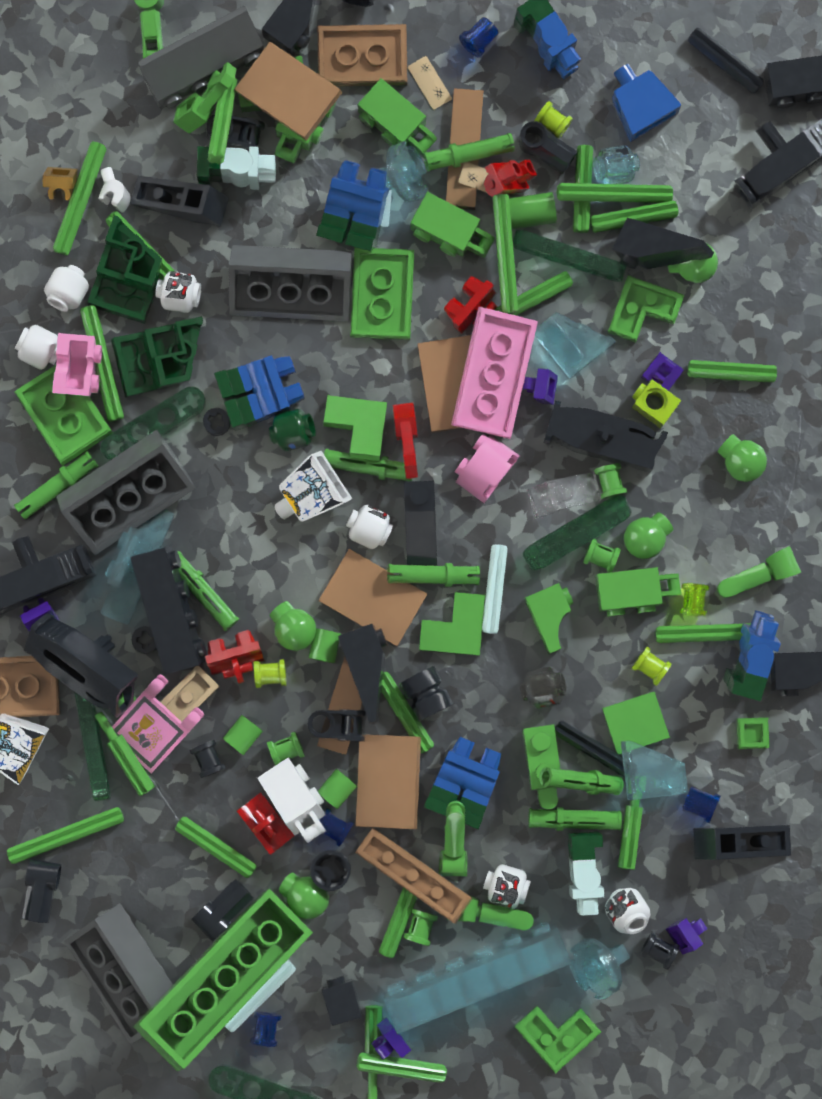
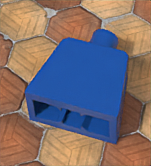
[612,64,681,142]

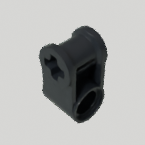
[206,114,265,153]
[307,709,366,742]

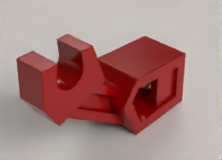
[392,402,418,479]

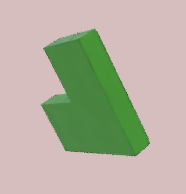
[608,275,684,343]
[323,395,387,461]
[419,592,485,656]
[514,1005,601,1074]

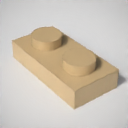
[160,666,220,722]

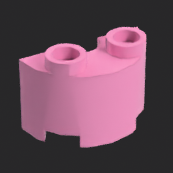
[52,333,102,396]
[455,434,520,503]

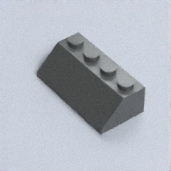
[138,6,264,109]
[229,245,352,321]
[56,430,196,555]
[64,904,173,1044]

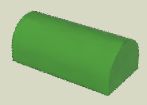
[509,192,557,229]

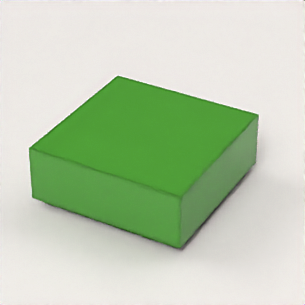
[736,718,769,749]

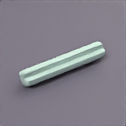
[482,544,507,634]
[225,960,296,1032]

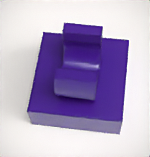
[641,352,684,391]
[522,368,558,405]
[20,597,60,631]
[666,918,708,955]
[371,1017,411,1059]

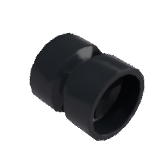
[399,666,454,722]
[310,850,351,891]

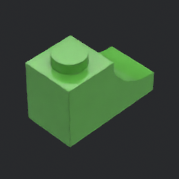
[524,583,574,655]

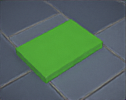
[350,247,414,340]
[14,365,113,466]

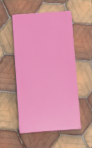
[451,307,538,439]

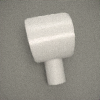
[98,167,131,213]

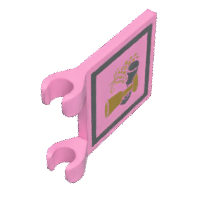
[112,674,204,774]

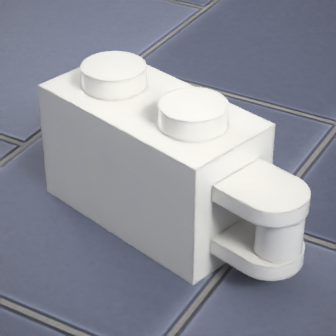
[258,758,326,843]

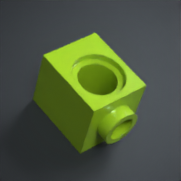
[632,379,682,429]

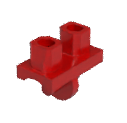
[484,160,537,197]
[444,276,498,334]
[205,630,264,684]
[236,792,295,855]

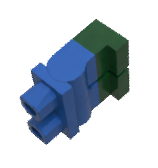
[513,0,581,79]
[316,160,390,252]
[214,355,305,431]
[723,610,781,701]
[424,737,501,830]

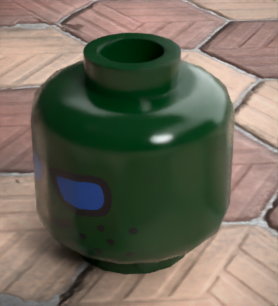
[269,409,316,451]

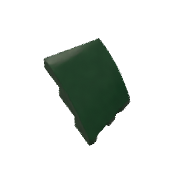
[87,215,162,324]
[111,316,203,398]

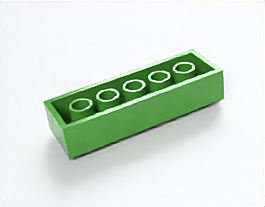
[133,889,313,1071]

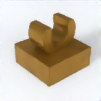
[43,167,78,201]

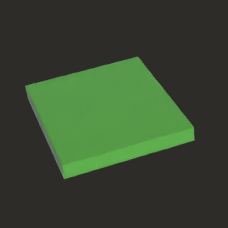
[602,692,670,754]

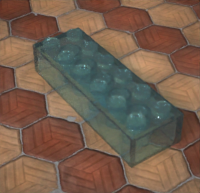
[383,922,572,1034]

